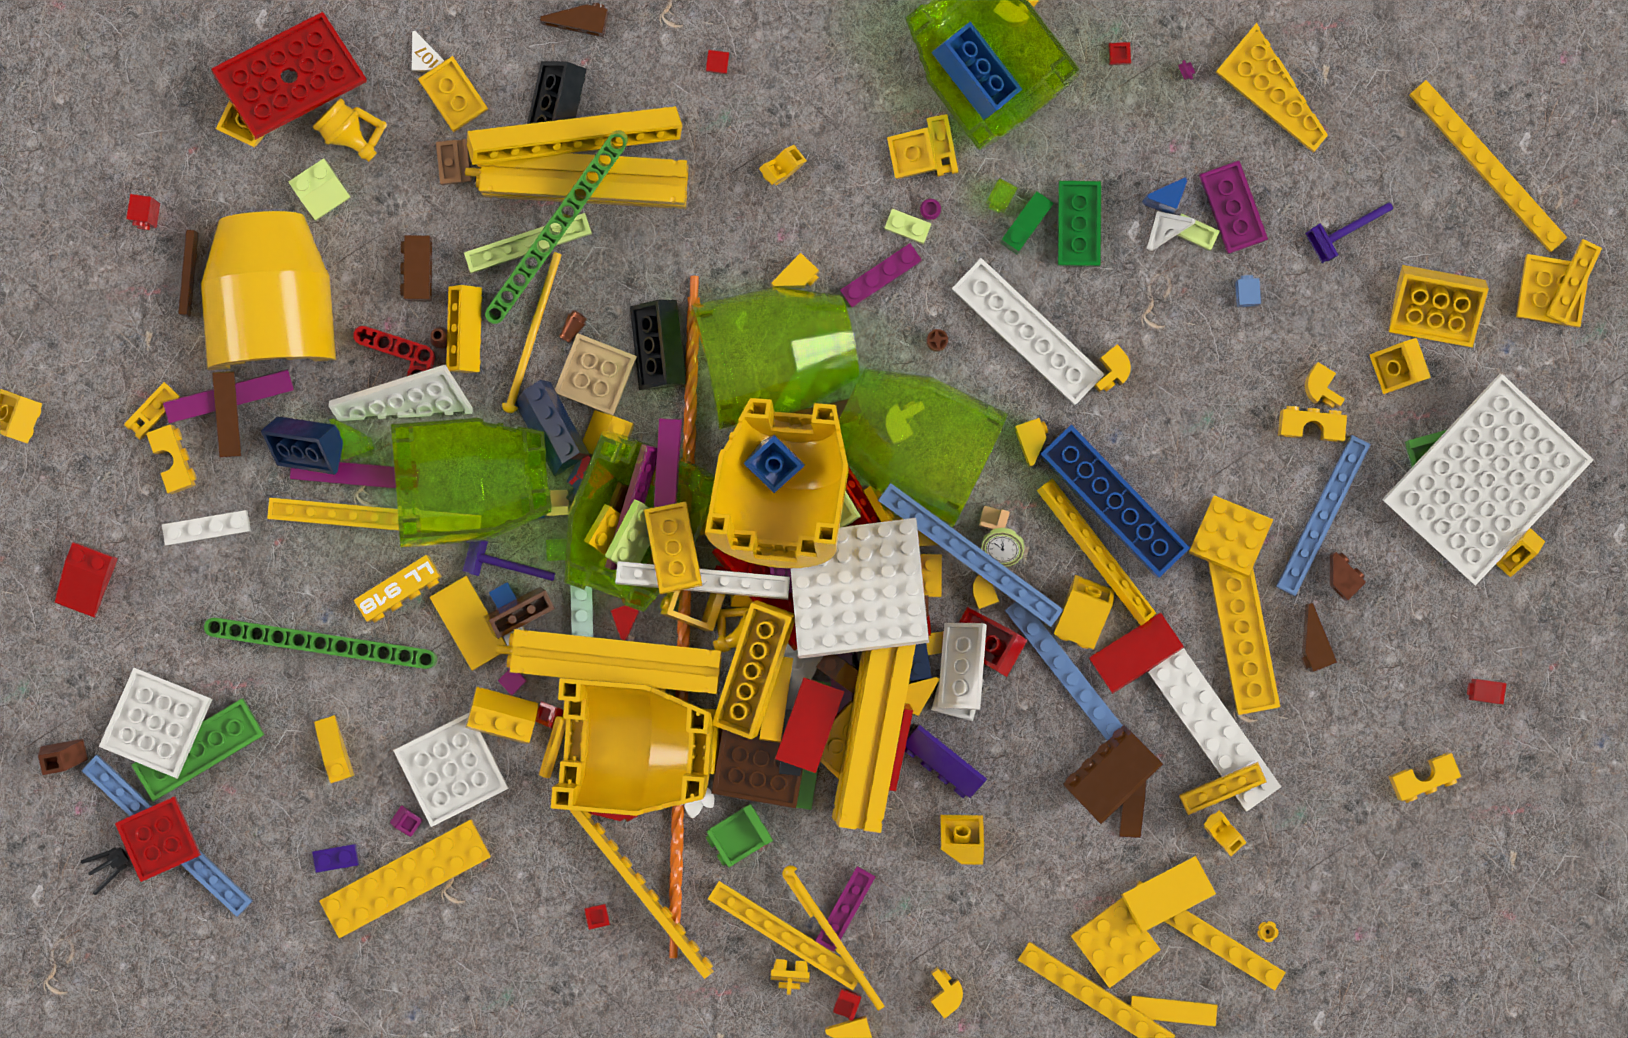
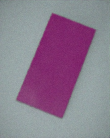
[1199,160,1268,254]

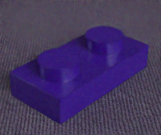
[312,844,359,873]

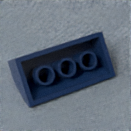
[515,380,589,476]
[261,416,343,475]

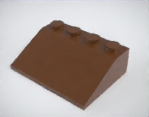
[1063,725,1163,824]

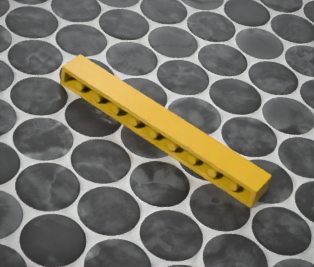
[467,106,682,165]

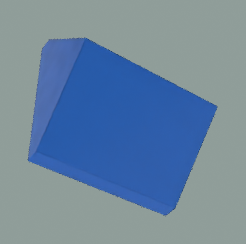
[1142,177,1187,214]
[744,435,805,493]

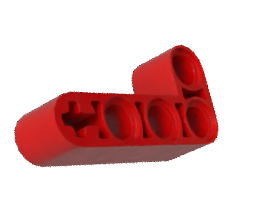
[353,326,436,376]

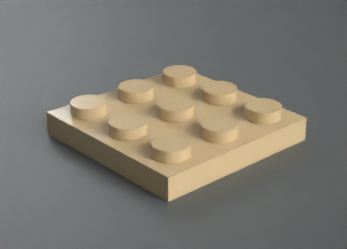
[555,333,637,416]

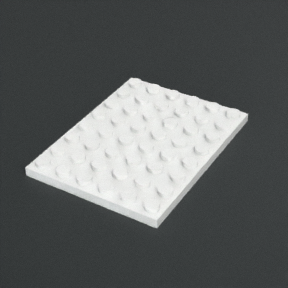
[1382,373,1594,586]

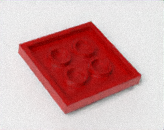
[115,796,201,882]

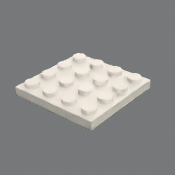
[99,668,212,779]
[393,713,509,827]

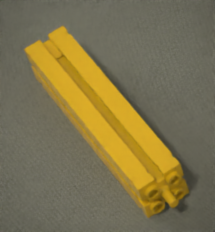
[465,153,689,209]
[496,629,722,694]
[832,644,916,833]

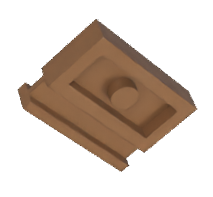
[436,139,472,185]

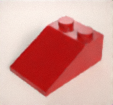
[54,542,118,618]
[959,607,1027,677]

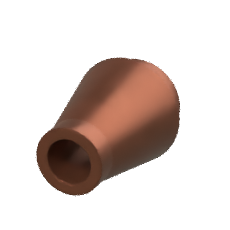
[559,310,587,343]
[430,327,447,348]

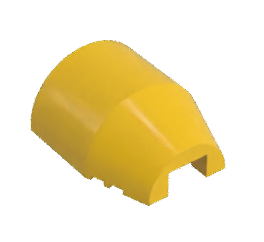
[201,211,336,371]
[705,398,849,568]
[551,678,713,816]

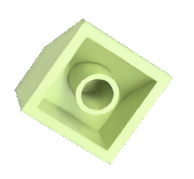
[288,158,351,221]

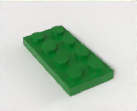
[1057,181,1101,267]

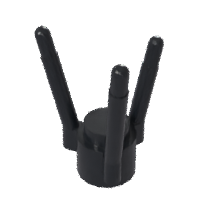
[81,847,129,895]

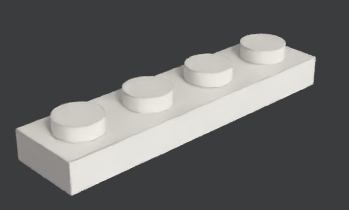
[162,510,251,546]

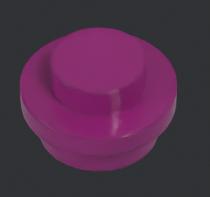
[1178,60,1196,80]
[920,199,941,220]

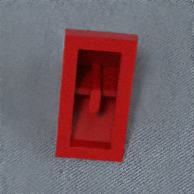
[611,600,644,641]

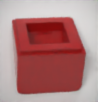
[535,701,564,728]

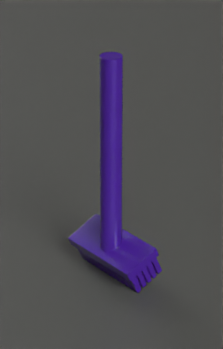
[1305,202,1393,263]
[462,537,556,581]

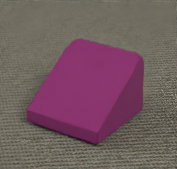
[498,669,528,696]
[390,805,423,837]

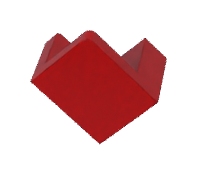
[833,988,862,1021]

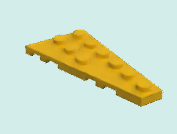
[1215,23,1328,153]

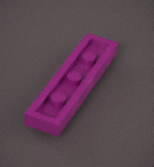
[840,243,922,308]
[815,866,876,952]

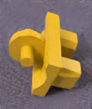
[771,959,810,995]

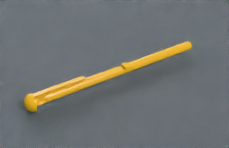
[502,252,562,413]
[782,865,885,1011]

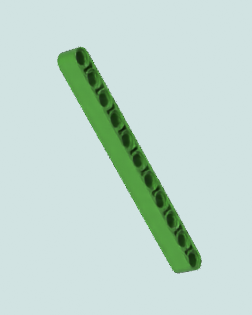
[485,130,628,324]
[204,618,437,669]

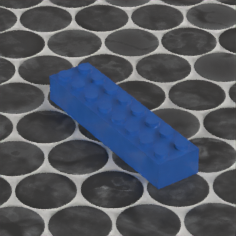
[1039,424,1190,578]

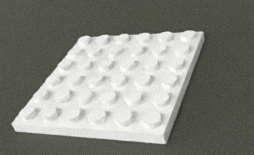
[791,518,929,659]

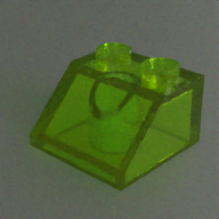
[329,418,375,463]

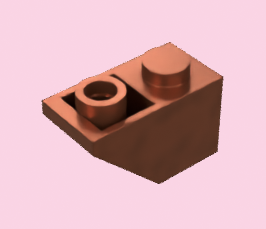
[1330,552,1366,601]
[38,739,88,775]

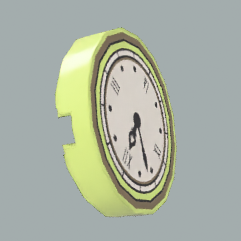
[981,528,1024,566]

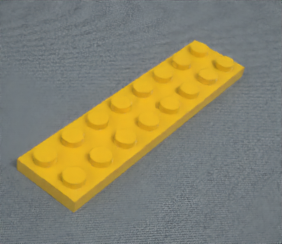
[1207,561,1280,715]
[319,819,491,938]

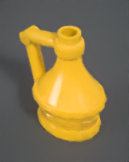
[312,98,387,162]
[713,607,749,653]

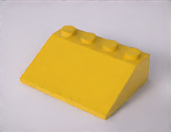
[1389,265,1489,347]

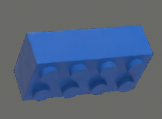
[931,22,1022,120]

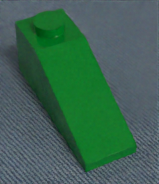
[1000,191,1054,255]

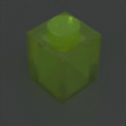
[986,178,1018,213]

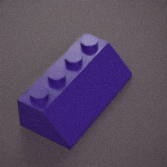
[905,724,987,799]

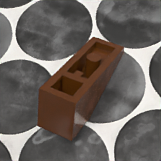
[540,3,609,38]
[1301,603,1337,672]
[816,654,859,694]
[1119,781,1146,838]

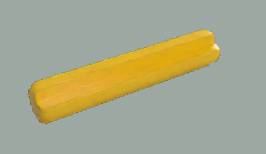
[539,716,566,778]

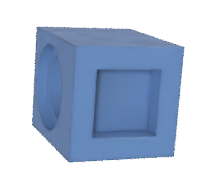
[1235,275,1261,307]

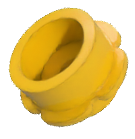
[1257,921,1279,942]

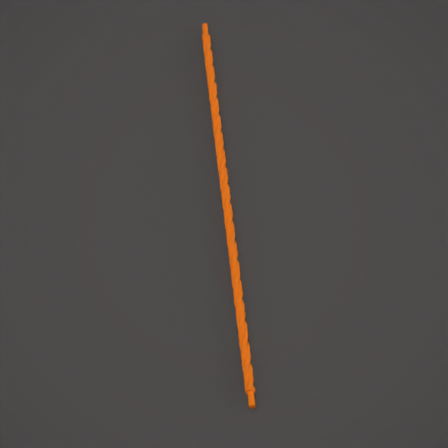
[668,276,700,958]

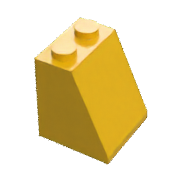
[1054,575,1114,650]

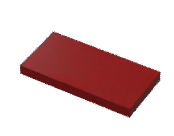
[1089,612,1184,694]
[775,677,844,773]

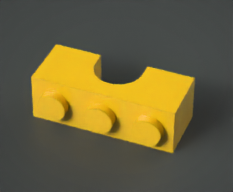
[1278,406,1347,442]
[146,424,197,494]
[1388,752,1462,803]

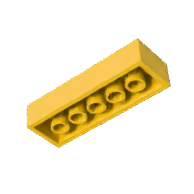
[712,600,795,740]

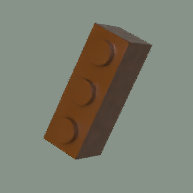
[400,235,433,302]
[484,587,555,639]

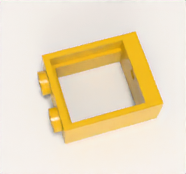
[660,591,725,631]

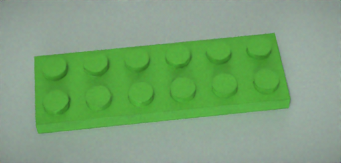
[132,698,265,802]

